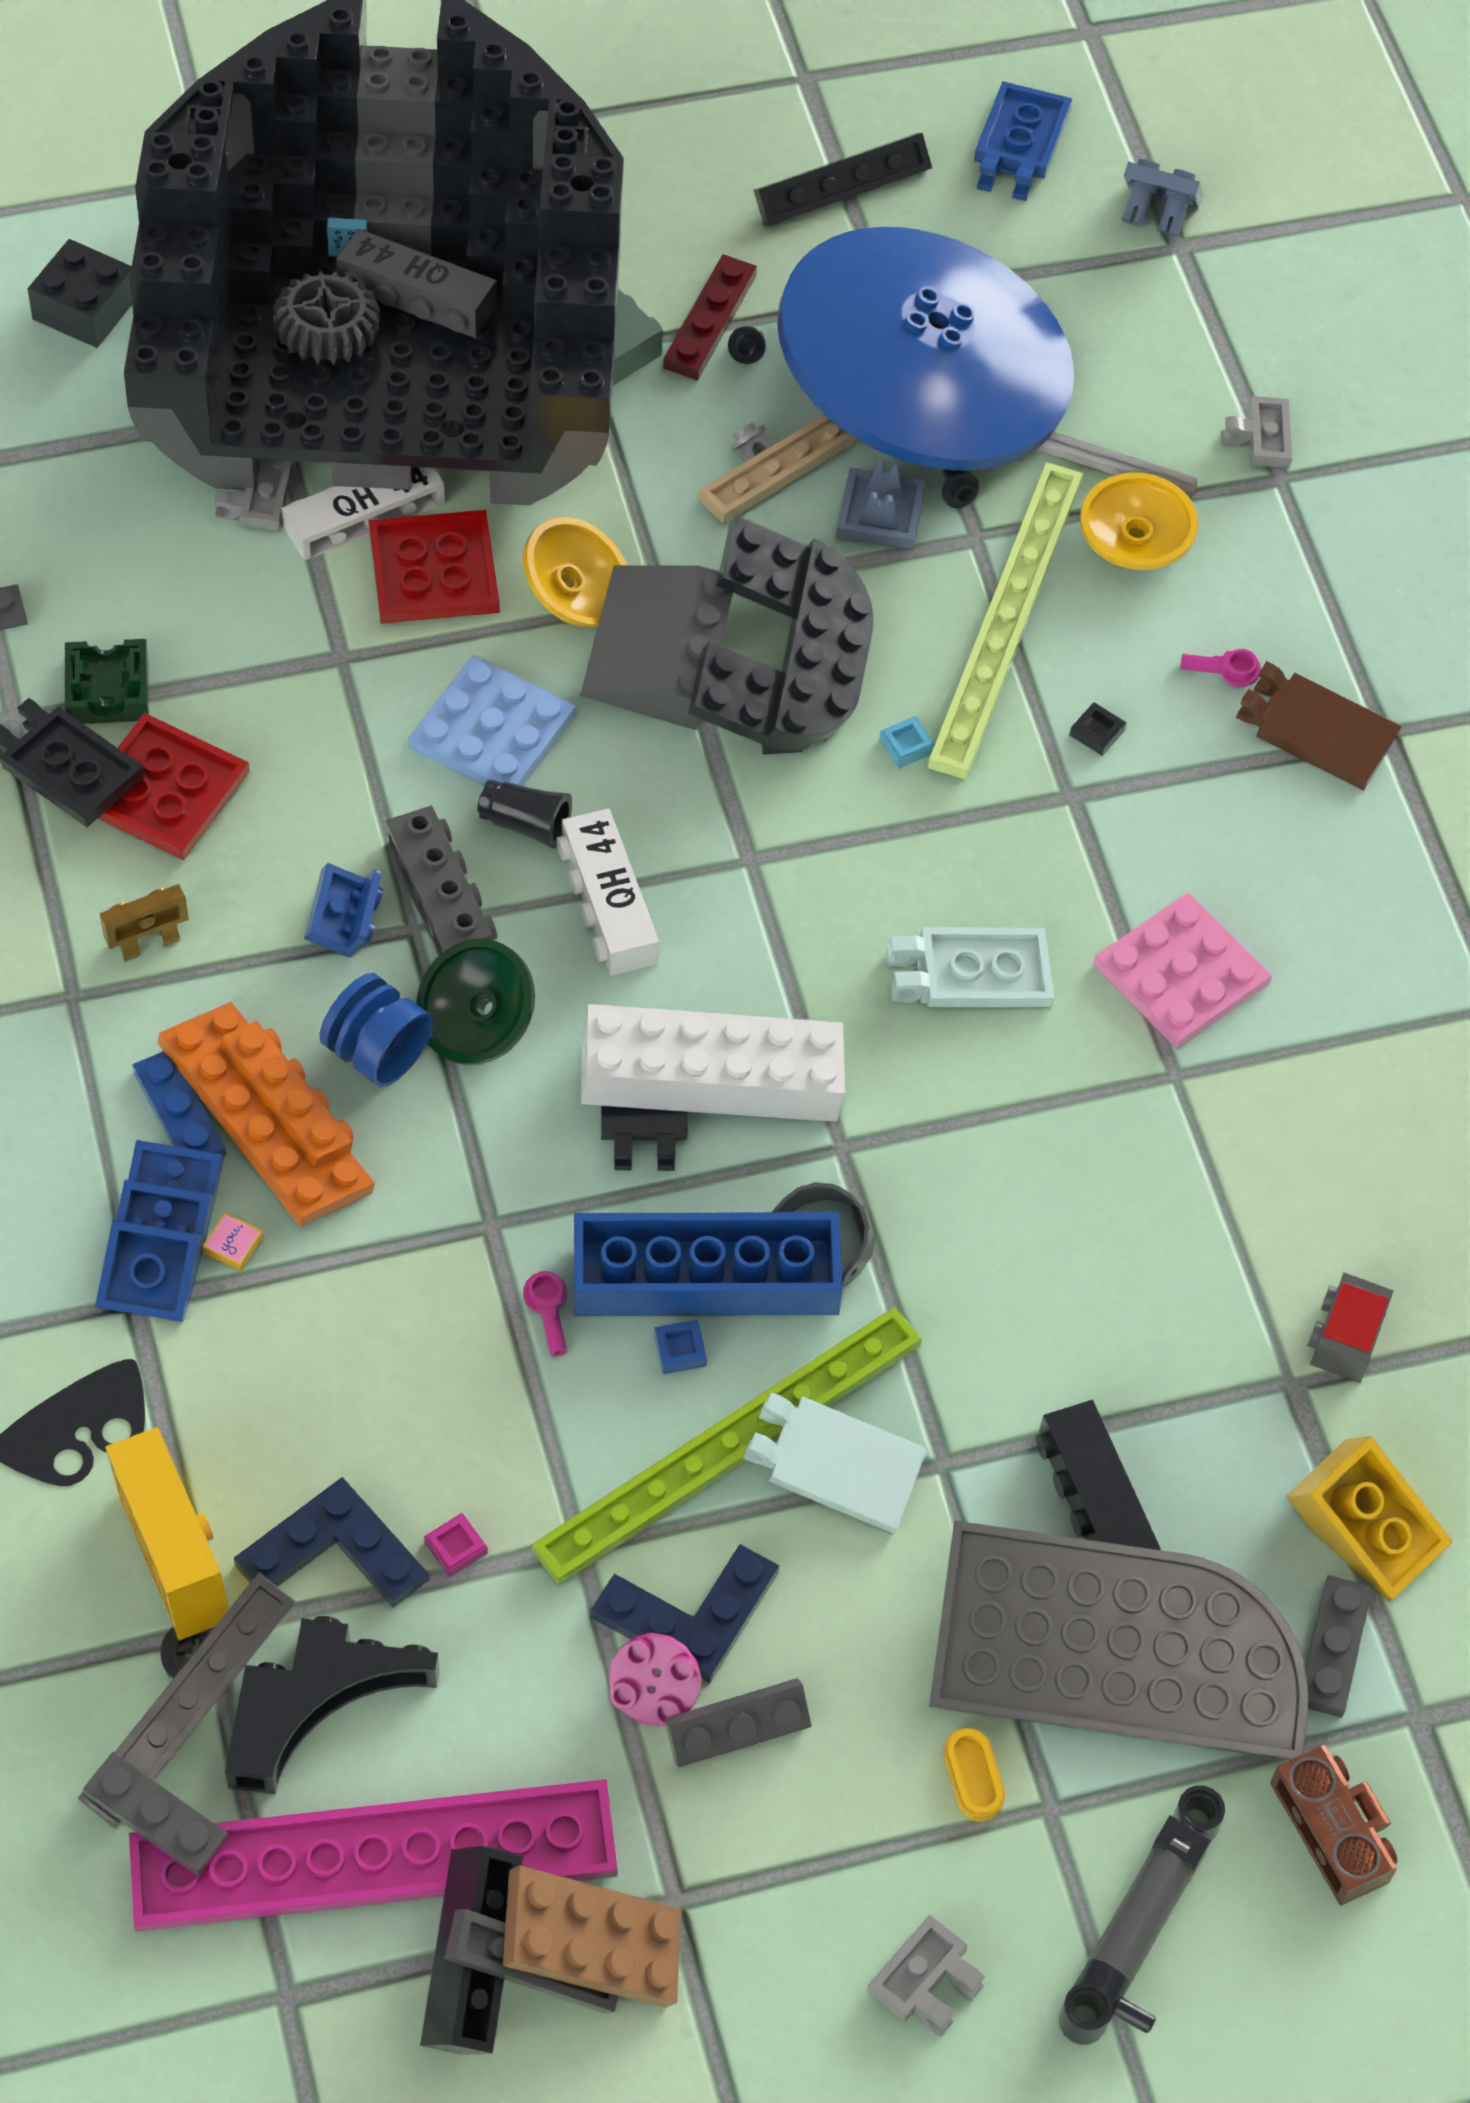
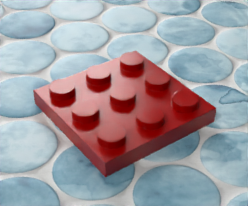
[368,510,500,624]
[98,713,250,860]

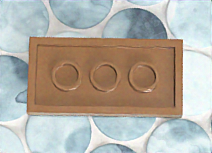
[503,1865,681,2008]

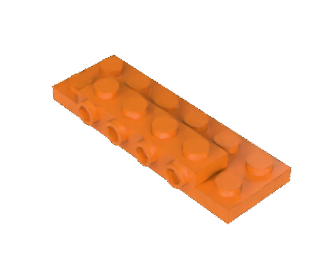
[157,1002,375,1227]

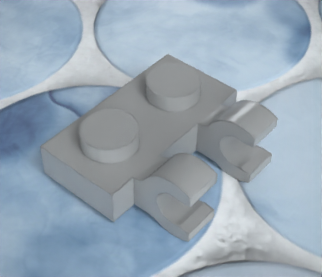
[214,458,292,532]
[868,1915,985,2037]

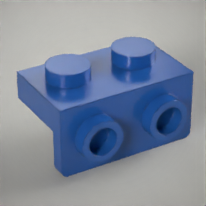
[304,863,383,958]

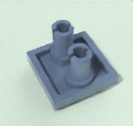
[1121,159,1203,237]

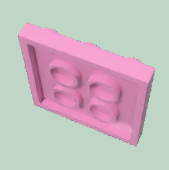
[1093,892,1272,1049]

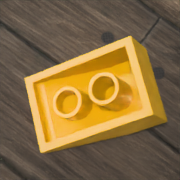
[1285,1436,1453,1601]

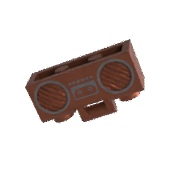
[1270,1745,1397,1906]

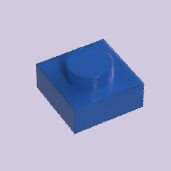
[654,1320,707,1374]

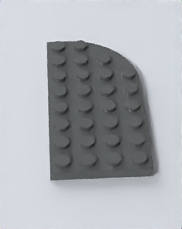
[929,1520,1308,1760]

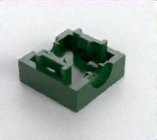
[65,639,149,724]

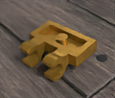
[99,884,189,961]

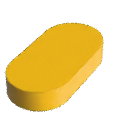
[944,1728,1005,1822]

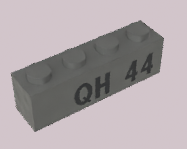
[336,229,497,338]

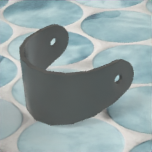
[772,1182,876,1286]

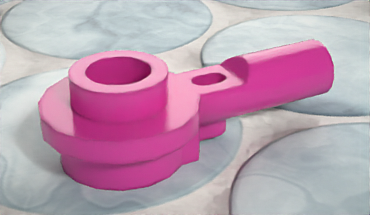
[1180,649,1261,687]
[523,1271,568,1357]

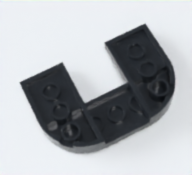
[688,515,873,751]

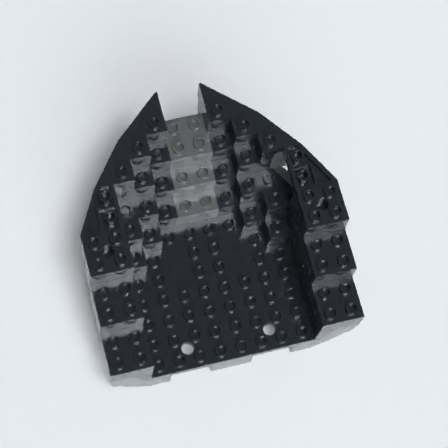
[124,0,624,505]

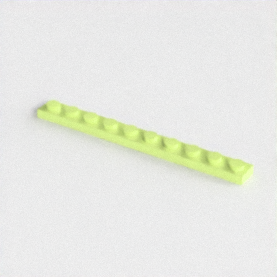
[928,462,1083,780]

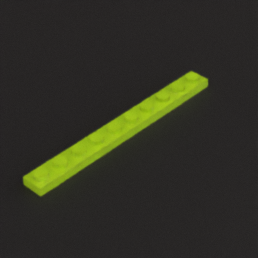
[532,1306,922,1586]

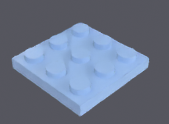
[408,655,576,786]

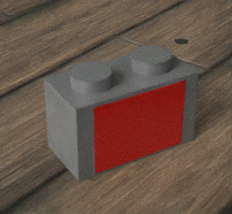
[1307,1272,1394,1383]

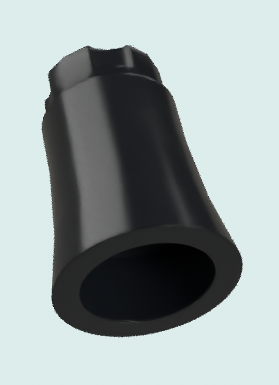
[477,779,572,849]

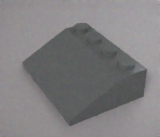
[580,565,733,730]

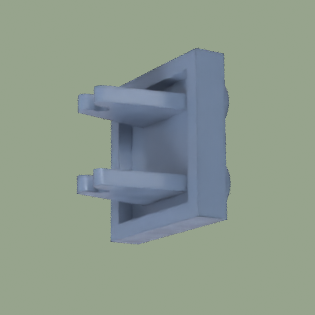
[836,462,926,550]

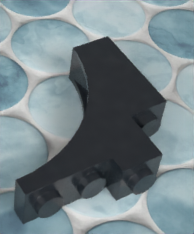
[225,1616,439,1794]

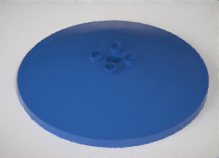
[777,227,1074,470]

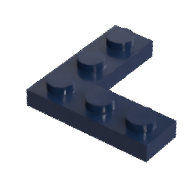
[233,1477,429,1608]
[590,1544,780,1683]

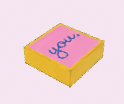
[202,1213,264,1272]

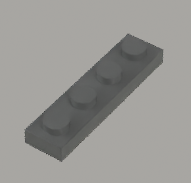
[444,1909,618,2013]

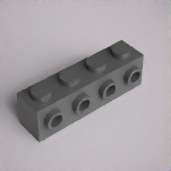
[385,805,497,956]

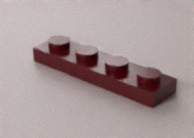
[663,254,757,380]

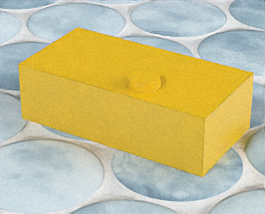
[105,1427,229,1641]

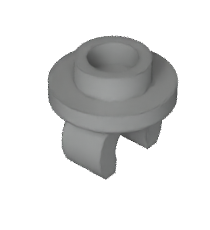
[731,422,772,462]

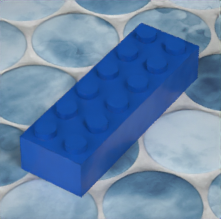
[574,1212,843,1316]

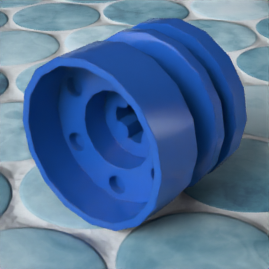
[319,973,434,1088]

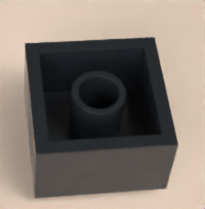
[27,239,132,348]

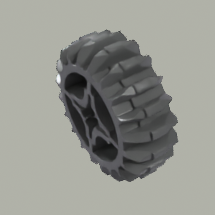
[274,270,380,365]

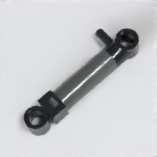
[1059,1785,1225,2045]

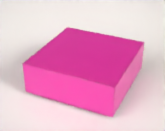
[424,1513,488,1578]

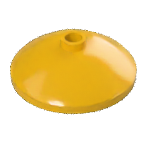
[1080,473,1198,570]
[523,517,627,628]

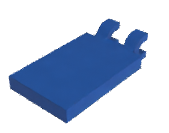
[974,81,1072,201]

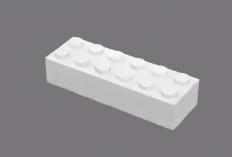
[581,1004,846,1122]

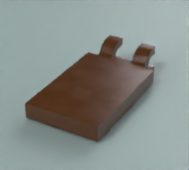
[1236,661,1401,791]

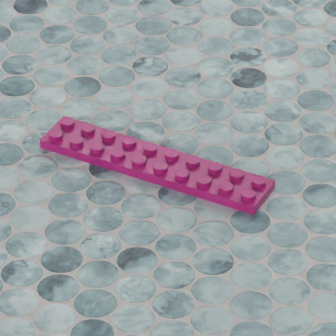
[129,1779,618,1932]

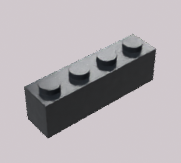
[1035,1399,1161,1550]
[420,1846,523,2055]

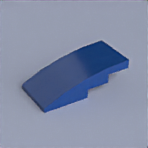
[95,1140,224,1323]

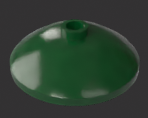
[416,938,535,1065]

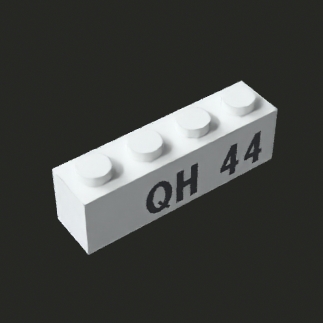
[281,467,445,561]
[556,808,659,976]

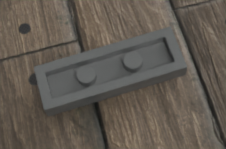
[1305,1575,1372,1718]
[664,1678,812,1768]
[83,1752,228,1877]

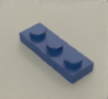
[132,1051,227,1157]

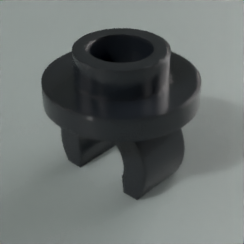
[728,326,766,364]
[942,469,979,508]

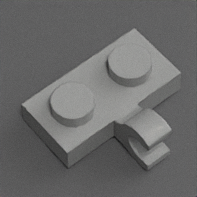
[1221,396,1292,469]

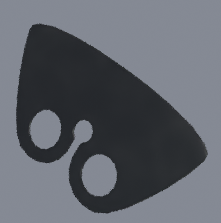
[0,1359,145,1486]

